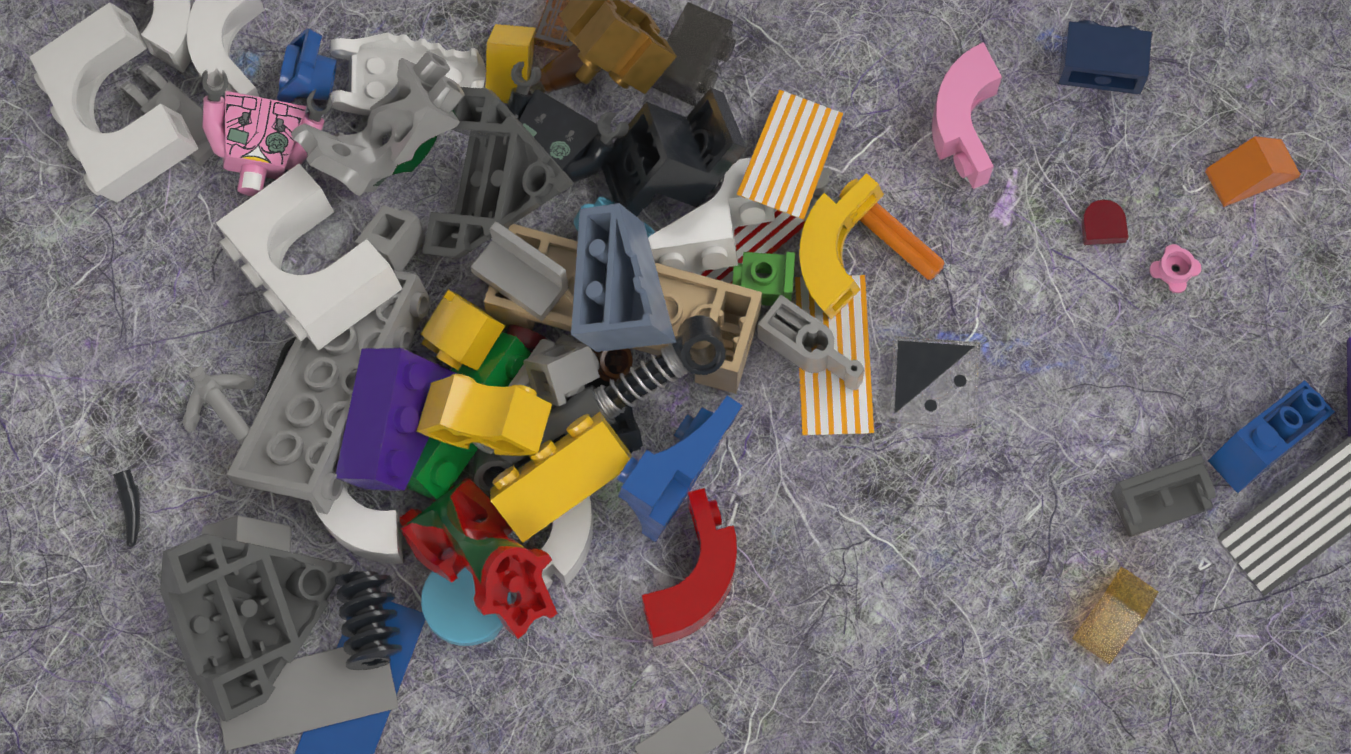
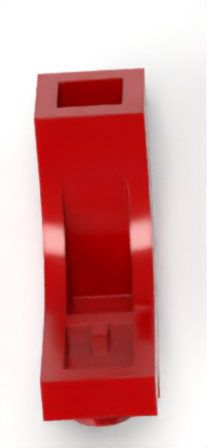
[641,488,737,647]

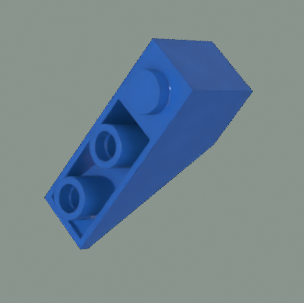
[1207,380,1335,493]

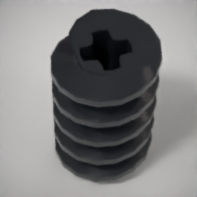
[335,571,402,670]

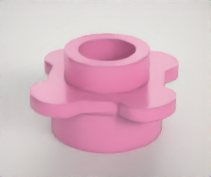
[1149,244,1201,293]

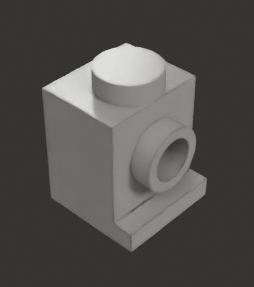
[355,205,426,272]
[523,341,600,406]

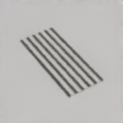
[1218,436,1351,596]

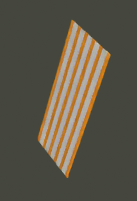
[736,89,843,220]
[795,275,874,435]

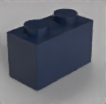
[1058,20,1152,95]

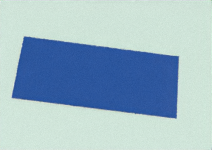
[295,601,426,754]

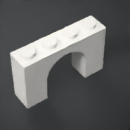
[30,2,198,203]
[216,164,402,350]

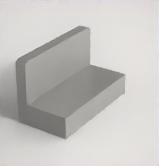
[471,221,569,321]

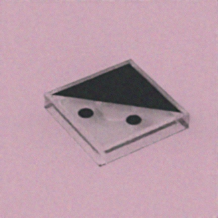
[888,336,980,429]

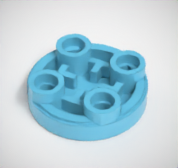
[421,568,512,646]

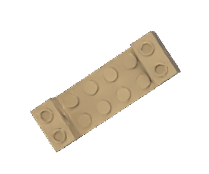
[484,224,762,394]

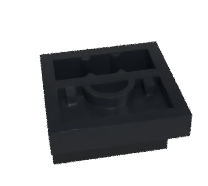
[602,87,747,217]

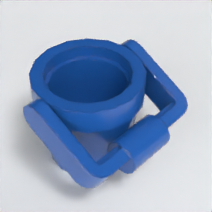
[277,28,337,103]

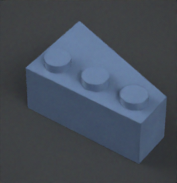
[571,203,676,352]

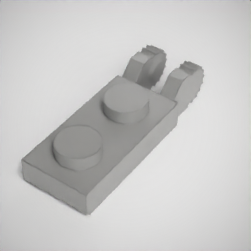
[120,63,214,166]

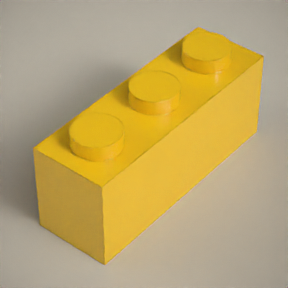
[490,412,632,543]

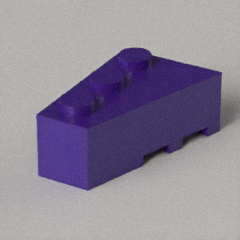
[336,348,457,491]

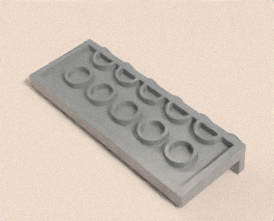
[227,261,430,514]

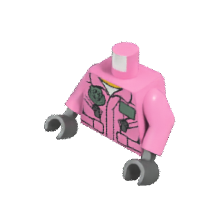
[201,70,334,196]

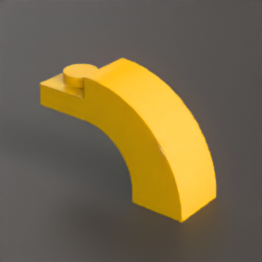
[799,173,884,320]

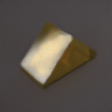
[1072,566,1159,665]

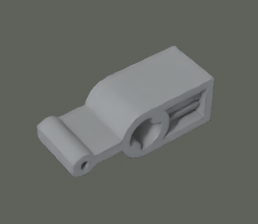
[758,295,864,390]

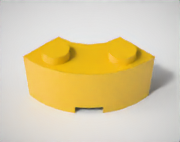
[420,289,505,371]
[417,374,552,456]

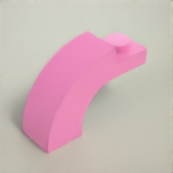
[932,42,1002,189]

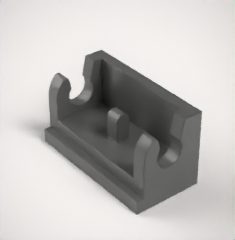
[1111,454,1216,537]

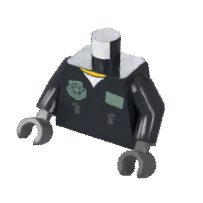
[507,62,629,183]

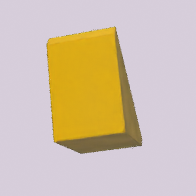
[485,24,536,104]

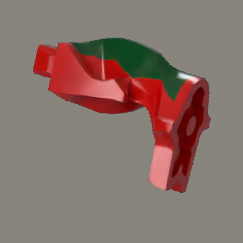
[399,478,558,639]

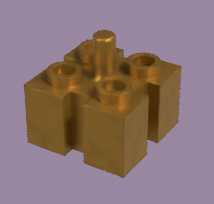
[559,0,677,94]

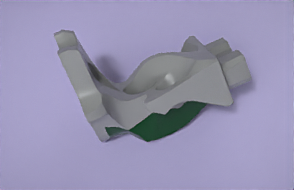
[291,51,465,196]

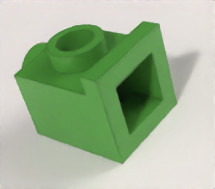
[732,252,795,306]

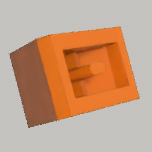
[1205,136,1301,207]

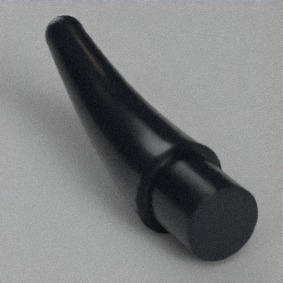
[113,469,140,547]

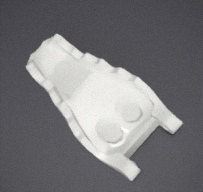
[330,33,486,115]

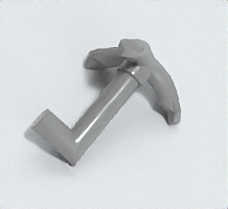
[183,365,255,445]

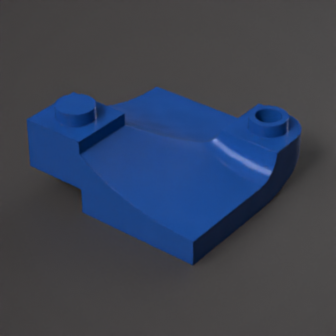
[617,395,742,542]

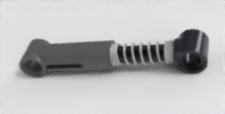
[474,315,726,498]

